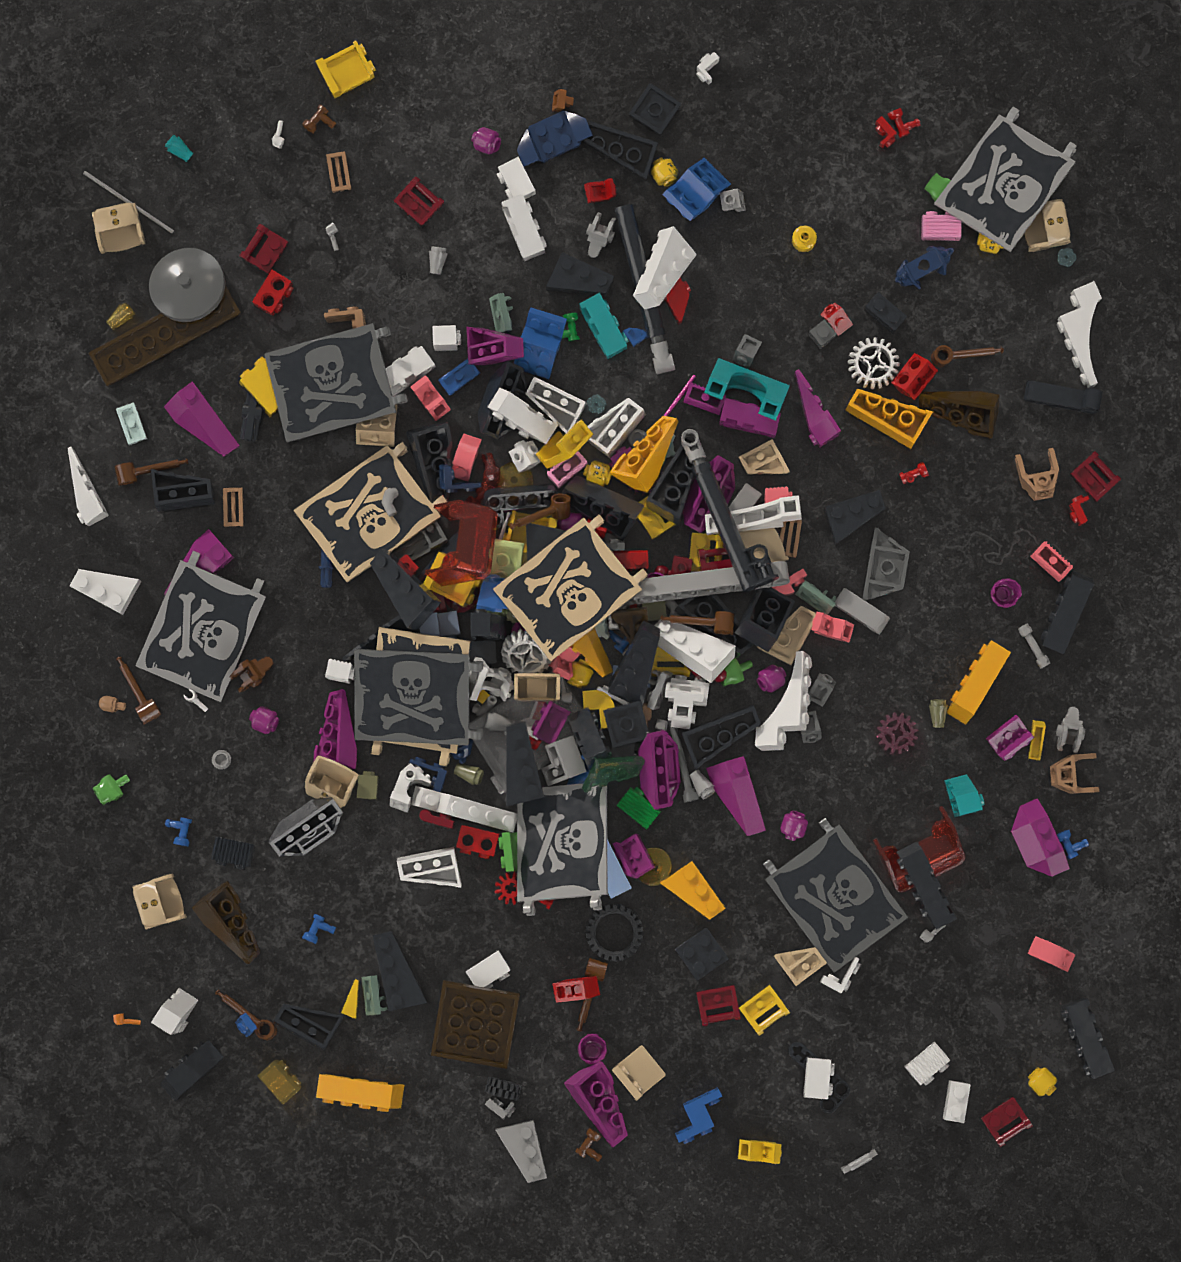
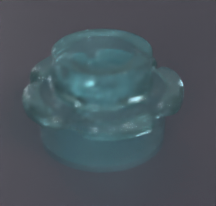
[1057,248,1076,267]
[587,395,606,413]

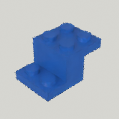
[663,158,731,221]
[514,308,567,379]
[675,1087,722,1144]

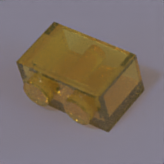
[258,1059,302,1105]

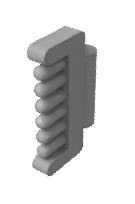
[841,1149,878,1174]

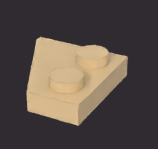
[739,439,790,475]
[774,947,827,986]

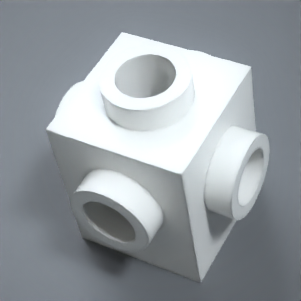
[509,440,541,472]

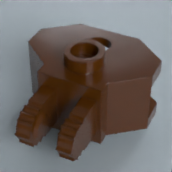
[229,657,273,692]

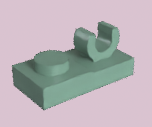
[489,293,513,333]
[795,580,836,615]
[361,975,387,1016]

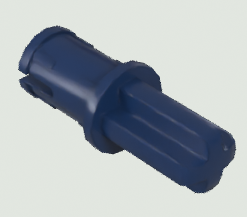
[319,549,334,588]

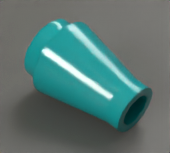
[165,135,193,162]

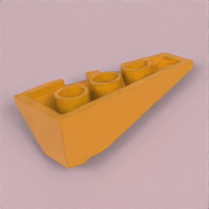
[610,416,678,492]
[572,627,613,677]

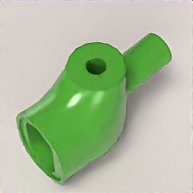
[924,173,951,202]
[720,658,753,686]
[93,775,130,805]

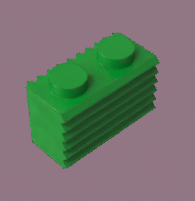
[616,787,661,830]

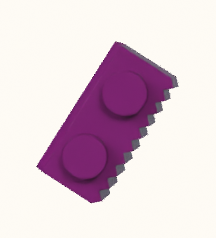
[684,383,726,415]

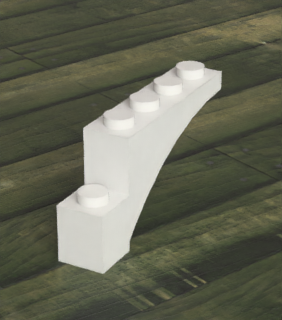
[1057,281,1102,388]
[705,496,802,535]
[755,651,812,751]
[410,786,517,833]

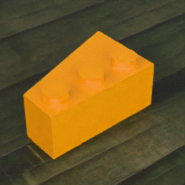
[660,861,726,920]

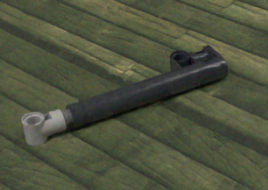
[614,204,675,375]
[681,429,779,592]

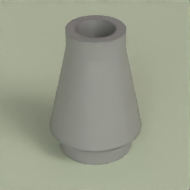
[429,246,448,275]
[484,712,514,731]
[690,770,715,799]

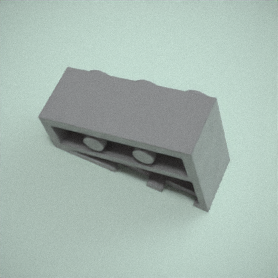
[496,1120,547,1183]

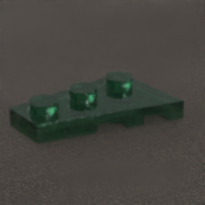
[582,756,645,793]

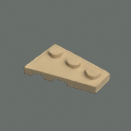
[757,606,816,666]

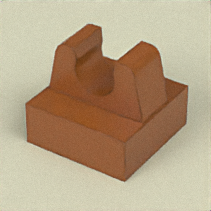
[552,89,574,112]

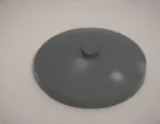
[149,248,225,322]

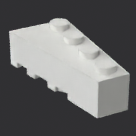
[633,226,697,309]
[654,619,736,683]

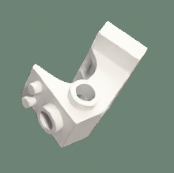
[469,657,514,701]
[665,682,705,729]
[390,763,431,813]

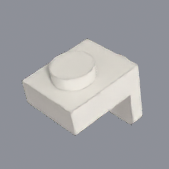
[696,52,719,85]

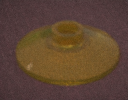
[495,462,534,500]
[639,848,672,886]

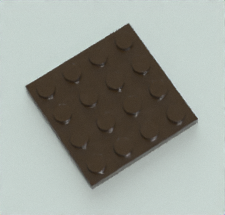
[431,980,520,1069]

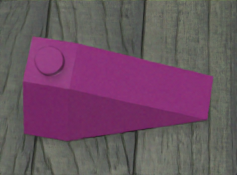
[795,369,841,448]
[164,382,239,457]
[164,529,234,595]
[314,689,357,769]
[706,756,766,836]
[564,1062,628,1147]

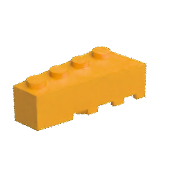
[845,389,933,449]
[947,640,1011,725]
[316,1074,404,1112]

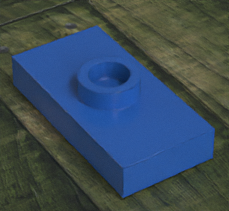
[438,359,480,396]
[235,1013,257,1037]

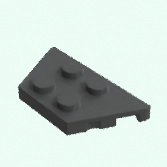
[862,528,910,601]

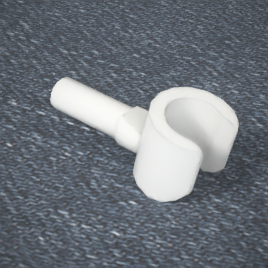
[272,121,285,148]
[184,689,208,712]

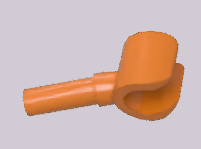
[113,1013,141,1025]

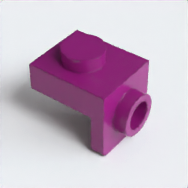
[609,446,632,470]

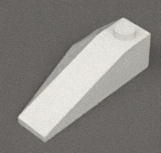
[68,447,109,526]

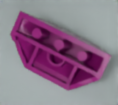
[683,456,735,533]
[638,730,681,810]
[1011,798,1069,877]

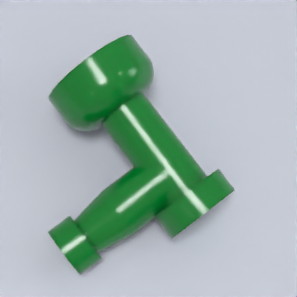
[562,313,580,341]

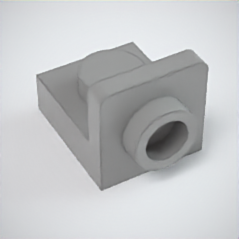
[720,189,746,212]
[485,1097,516,1118]

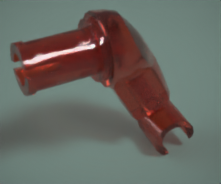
[465,453,501,509]

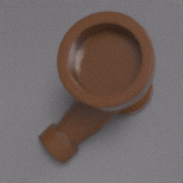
[302,105,336,134]
[575,1128,602,1162]

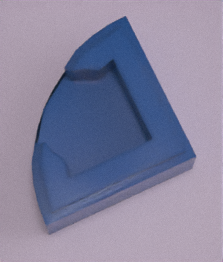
[622,328,647,347]

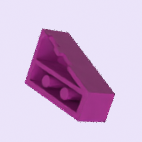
[466,327,524,366]
[719,398,781,438]

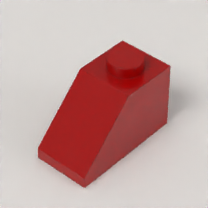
[664,278,691,325]

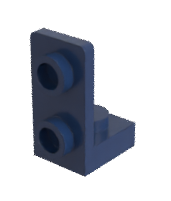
[439,464,482,493]
[409,757,448,793]

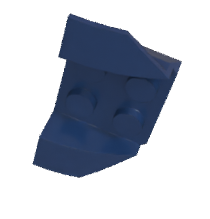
[517,111,593,167]

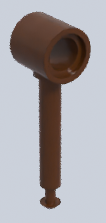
[931,345,1004,368]
[114,458,188,486]
[509,494,571,530]
[661,611,735,635]
[116,657,161,725]
[576,958,608,1032]
[215,990,277,1040]

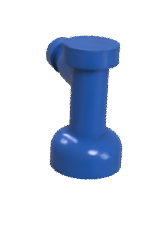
[609,630,629,654]
[165,818,192,847]
[1057,830,1089,860]
[302,914,336,944]

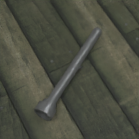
[667,712,699,803]

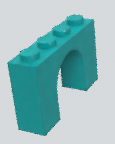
[704,358,790,420]

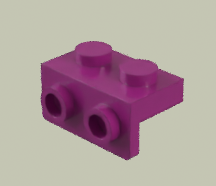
[531,700,571,744]
[986,715,1034,761]
[613,834,655,879]

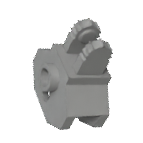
[586,212,616,258]
[1056,707,1085,753]

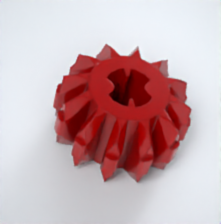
[495,872,517,905]

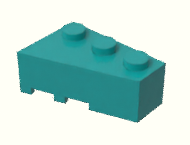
[579,293,629,359]
[944,774,985,817]

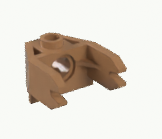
[1015,448,1059,501]
[1050,753,1099,794]

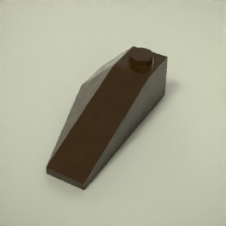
[919,391,1000,438]
[192,881,261,964]

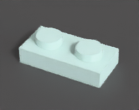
[116,403,147,445]

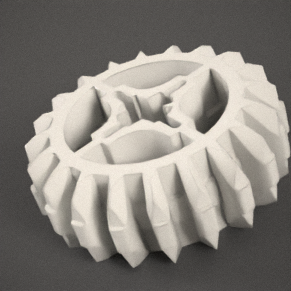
[848,337,900,389]
[501,628,552,673]

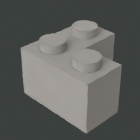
[541,736,586,786]

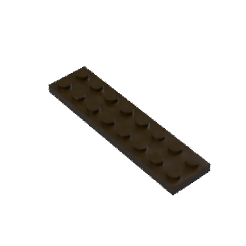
[89,285,241,387]

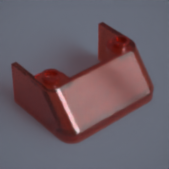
[425,500,498,586]
[873,806,965,892]

